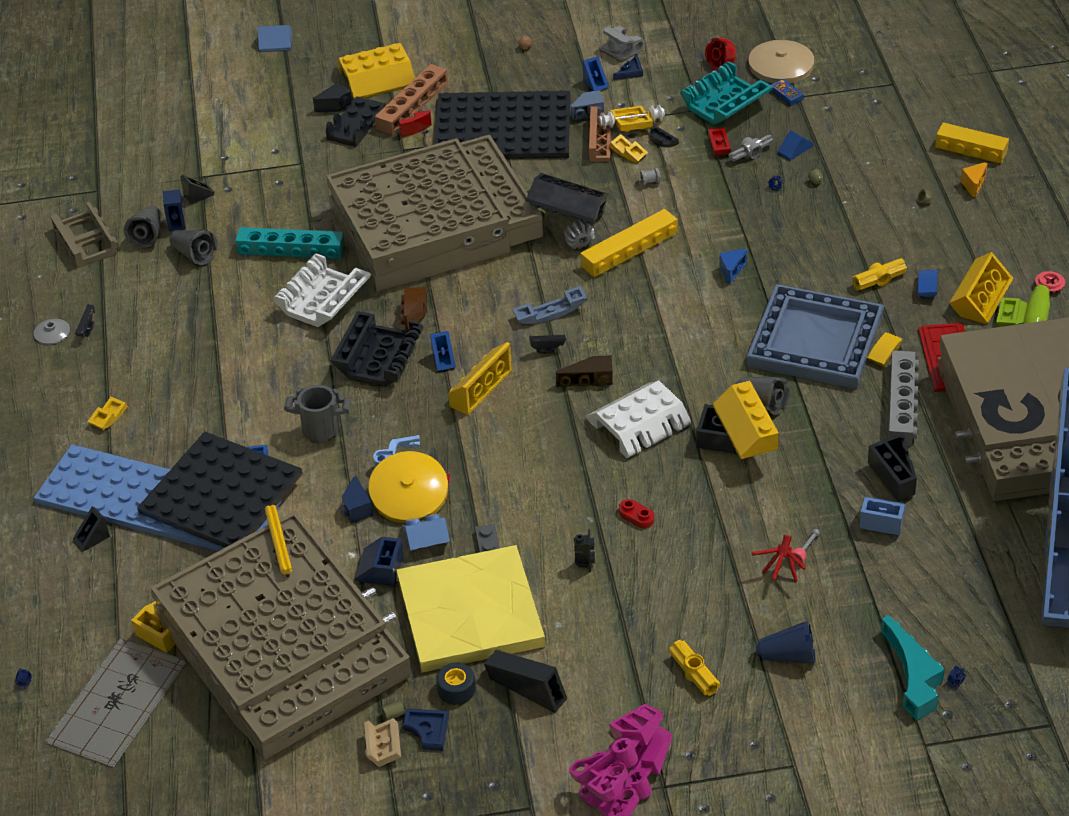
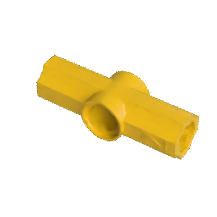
[852,258,907,291]
[669,640,720,696]

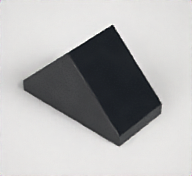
[180,174,215,204]
[73,506,110,551]

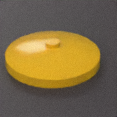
[369,451,448,524]

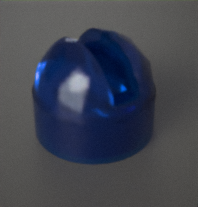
[768,175,783,191]
[15,668,32,686]

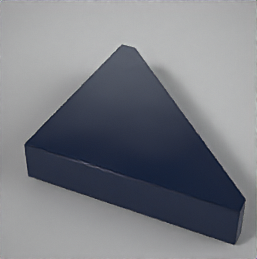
[613,54,643,80]

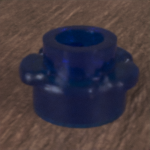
[947,666,966,686]

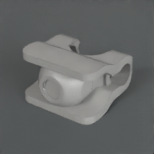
[601,26,645,61]

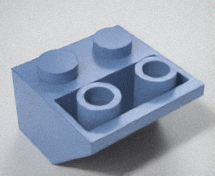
[859,497,907,536]
[401,514,450,550]

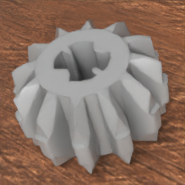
[564,219,595,250]

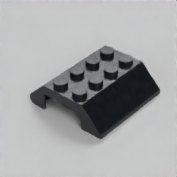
[330,311,424,387]

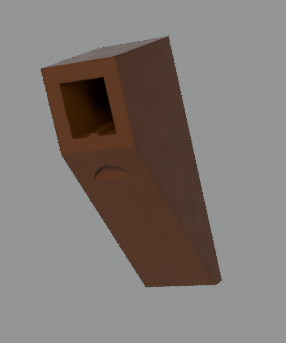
[401,287,428,332]

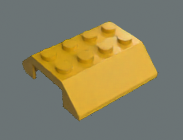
[336,43,415,99]

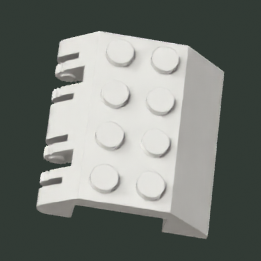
[273,254,371,327]
[586,381,691,458]

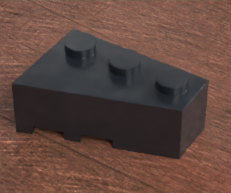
[867,433,917,501]

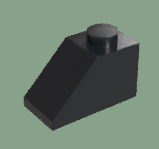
[313,83,352,112]

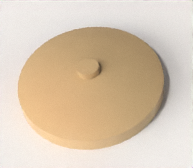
[749,40,814,84]

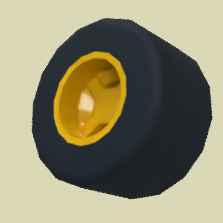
[436,663,476,705]

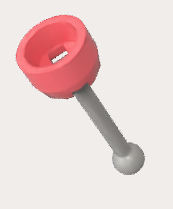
[792,529,820,566]

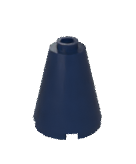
[756,621,816,664]

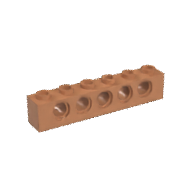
[375,64,448,136]

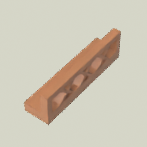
[589,106,611,162]

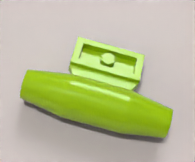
[996,285,1050,327]

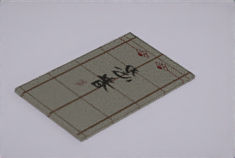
[46,638,186,767]

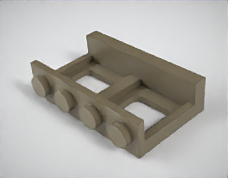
[50,202,118,268]

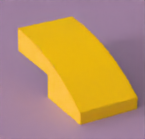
[609,134,648,163]
[867,332,903,368]
[87,397,128,430]

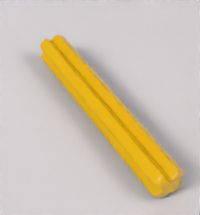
[265,505,292,575]

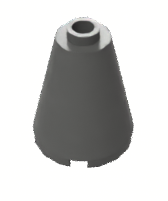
[123,205,162,248]
[170,230,217,265]
[735,377,790,415]

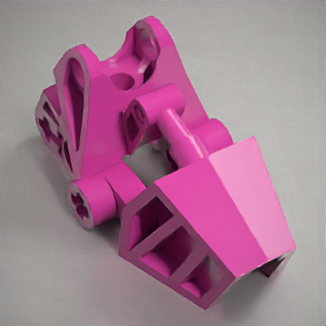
[569,704,672,816]

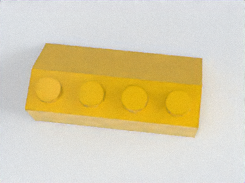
[949,252,1014,324]
[448,342,512,415]
[713,381,779,459]

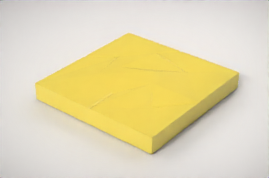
[397,545,545,673]

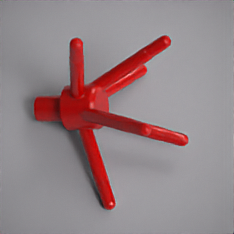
[752,535,806,582]

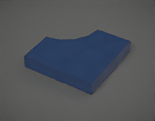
[403,708,449,751]

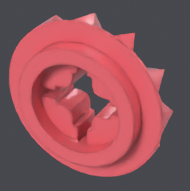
[1035,271,1065,294]

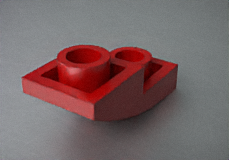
[399,110,432,137]

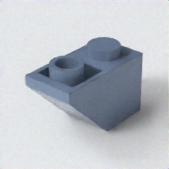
[571,90,604,120]

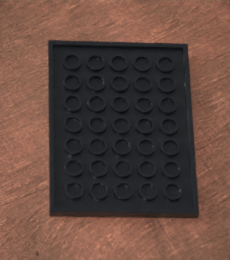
[434,90,570,159]

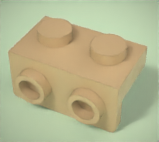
[363,718,401,767]

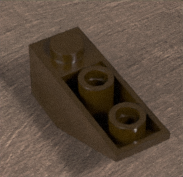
[555,355,613,387]

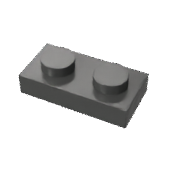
[475,524,500,553]

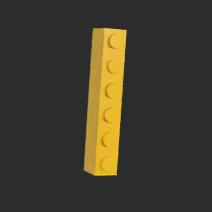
[580,209,678,277]

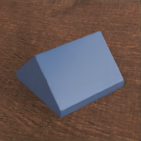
[258,25,293,52]

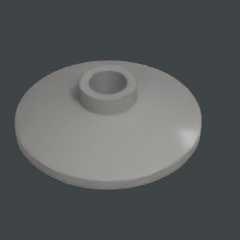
[34,319,70,345]

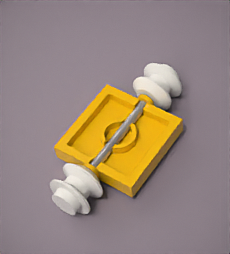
[598,105,665,132]

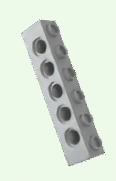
[888,350,919,446]

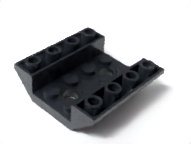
[526,173,608,224]

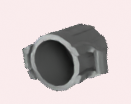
[284,385,351,444]

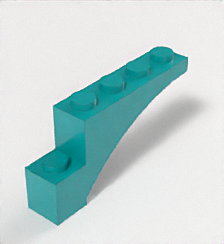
[881,615,944,721]

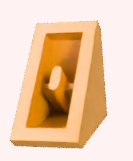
[961,162,988,197]

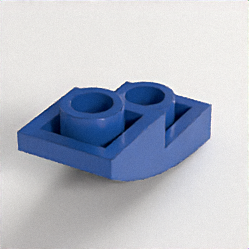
[918,269,938,298]

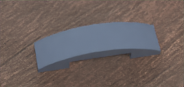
[513,286,588,324]

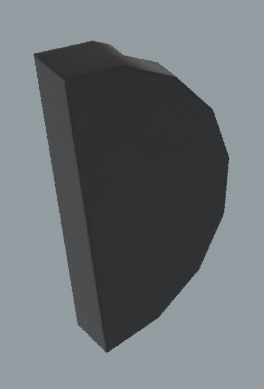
[650,125,679,147]
[75,304,95,337]
[529,335,566,354]

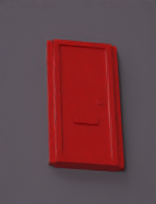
[918,323,965,392]

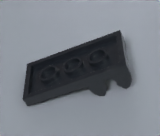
[326,96,386,147]

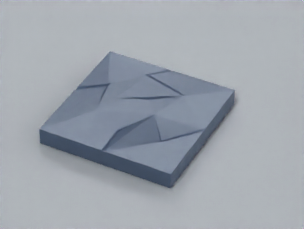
[747,284,884,389]

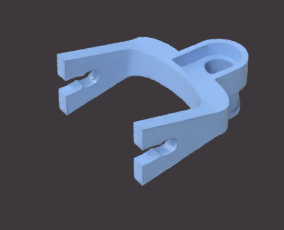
[373,435,420,466]

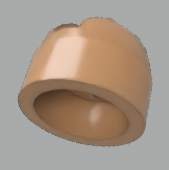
[519,35,533,50]

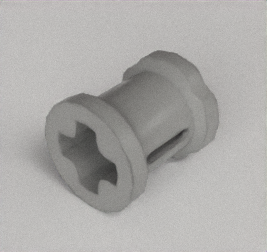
[640,168,661,186]

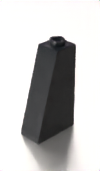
[484,650,567,713]

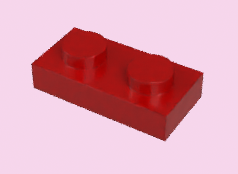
[708,128,731,156]

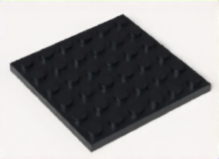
[137,431,303,548]

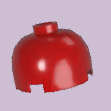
[705,37,737,71]

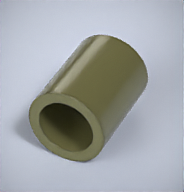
[382,701,405,721]

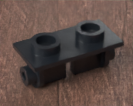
[574,529,595,572]

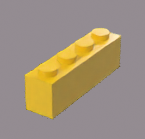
[935,122,1009,164]

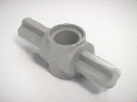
[729,135,773,162]

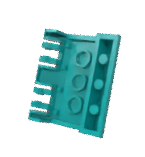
[680,62,773,125]

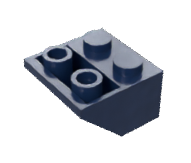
[355,537,404,586]

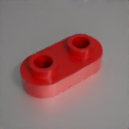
[619,499,655,528]

